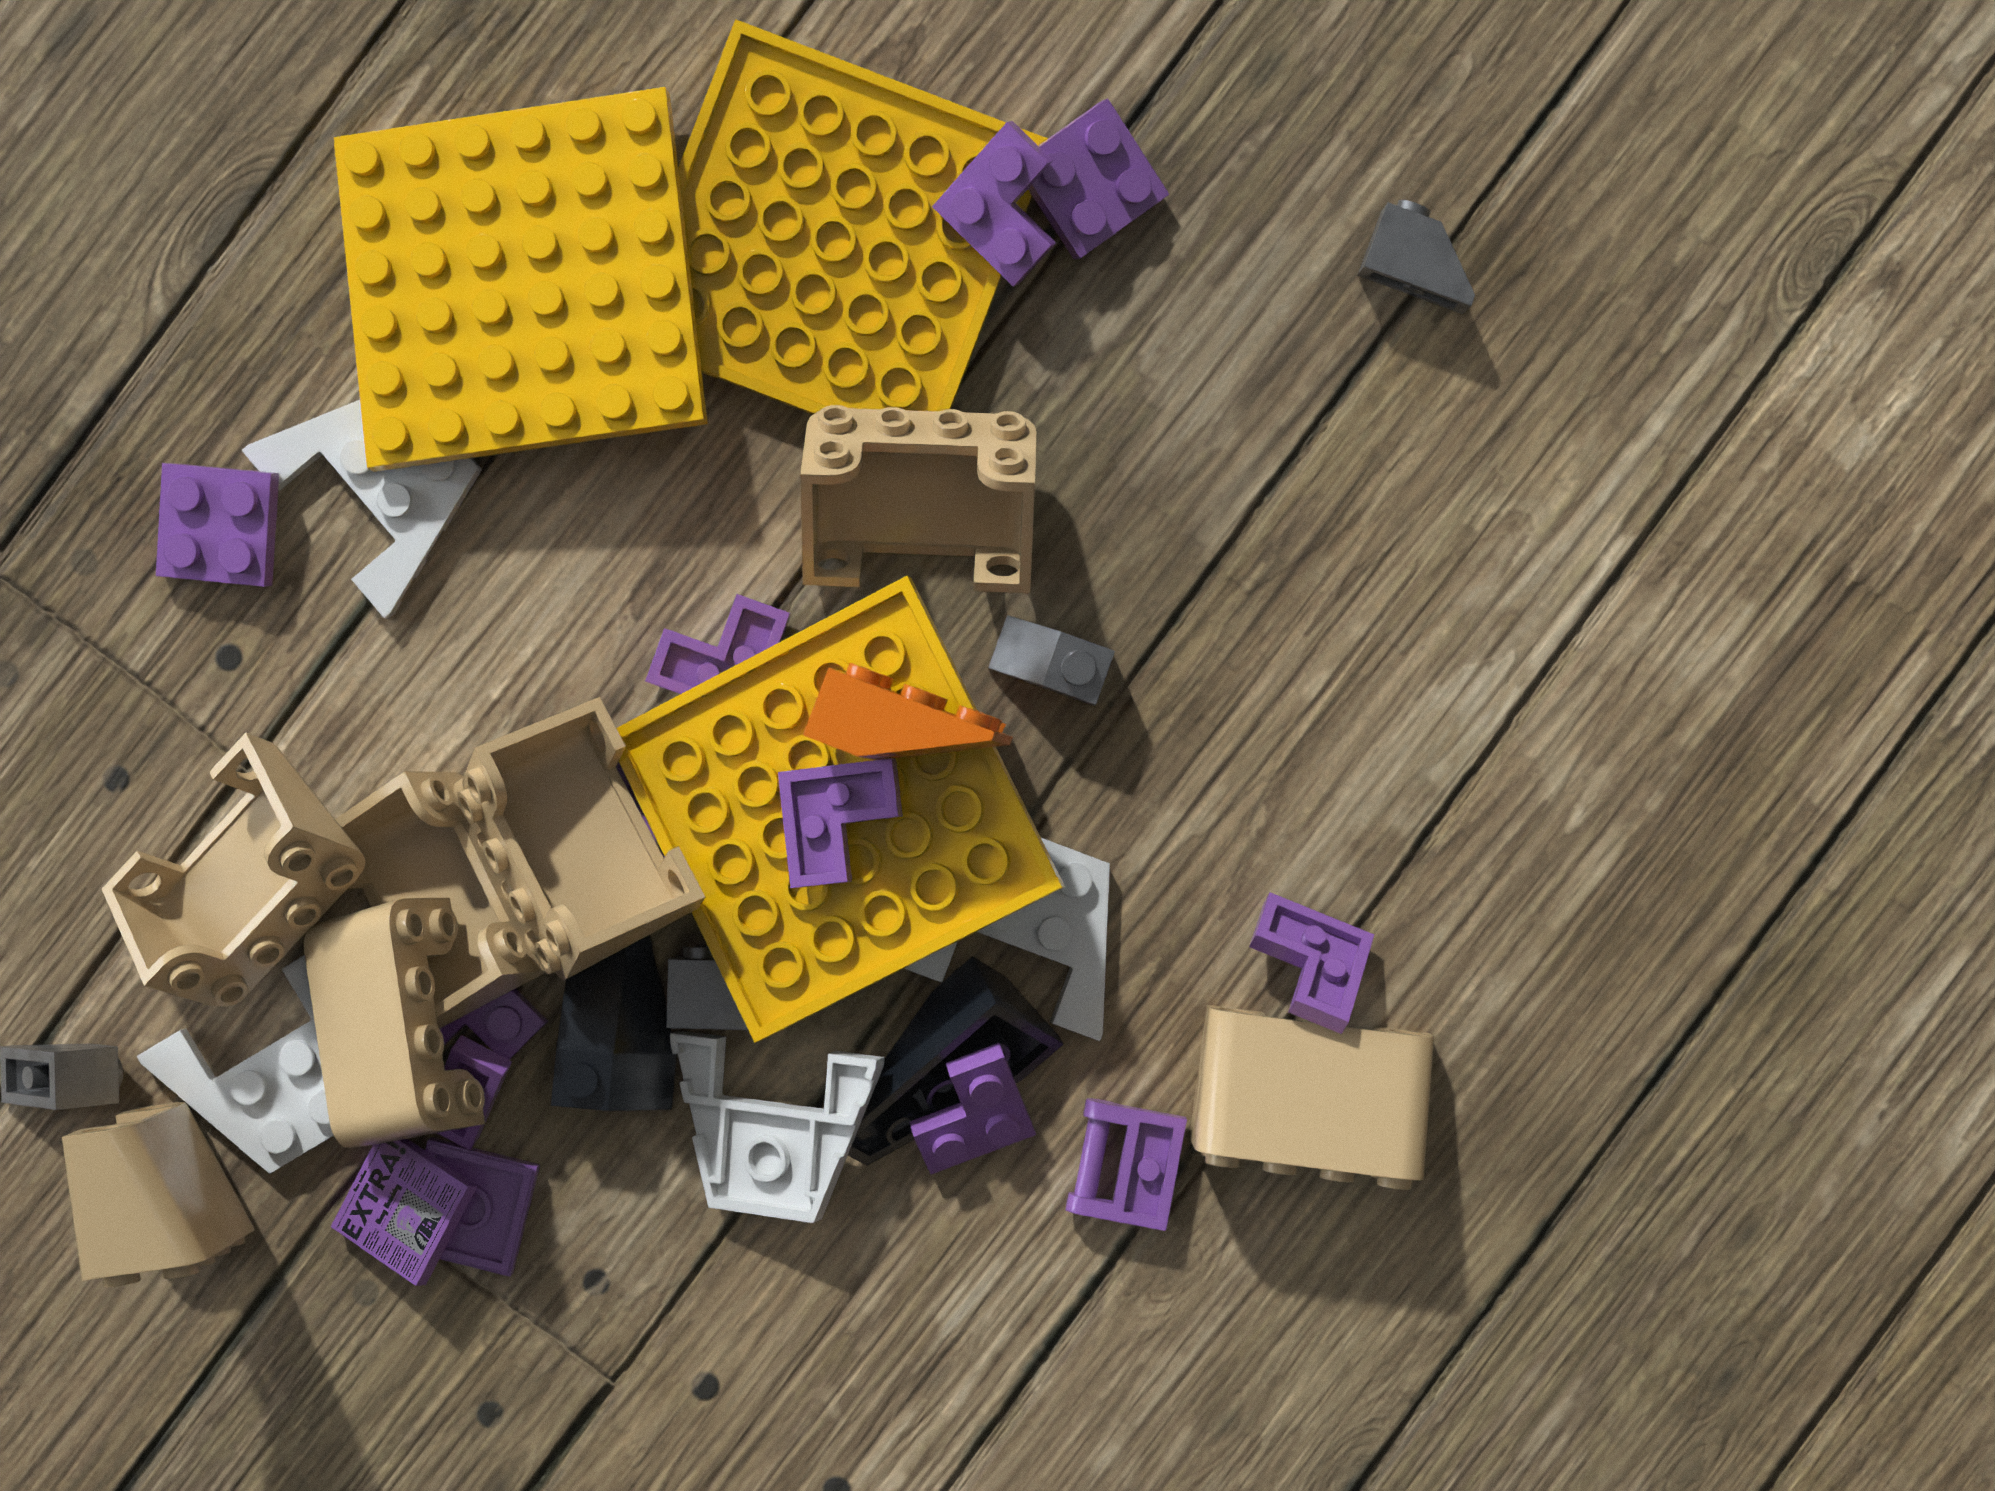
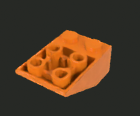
[803,663,1013,760]

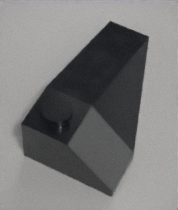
[551,934,678,1111]
[848,956,1064,1166]

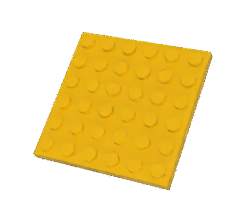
[678,19,1048,415]
[334,87,708,472]
[616,576,1065,1043]

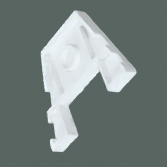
[242,400,482,619]
[904,838,1110,1041]
[136,955,334,1174]
[670,1030,884,1223]

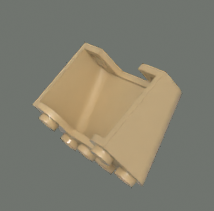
[800,405,1037,593]
[458,697,705,981]
[102,732,366,1007]
[335,771,546,1029]
[304,898,485,1148]
[1190,1005,1434,1190]
[62,1102,255,1287]

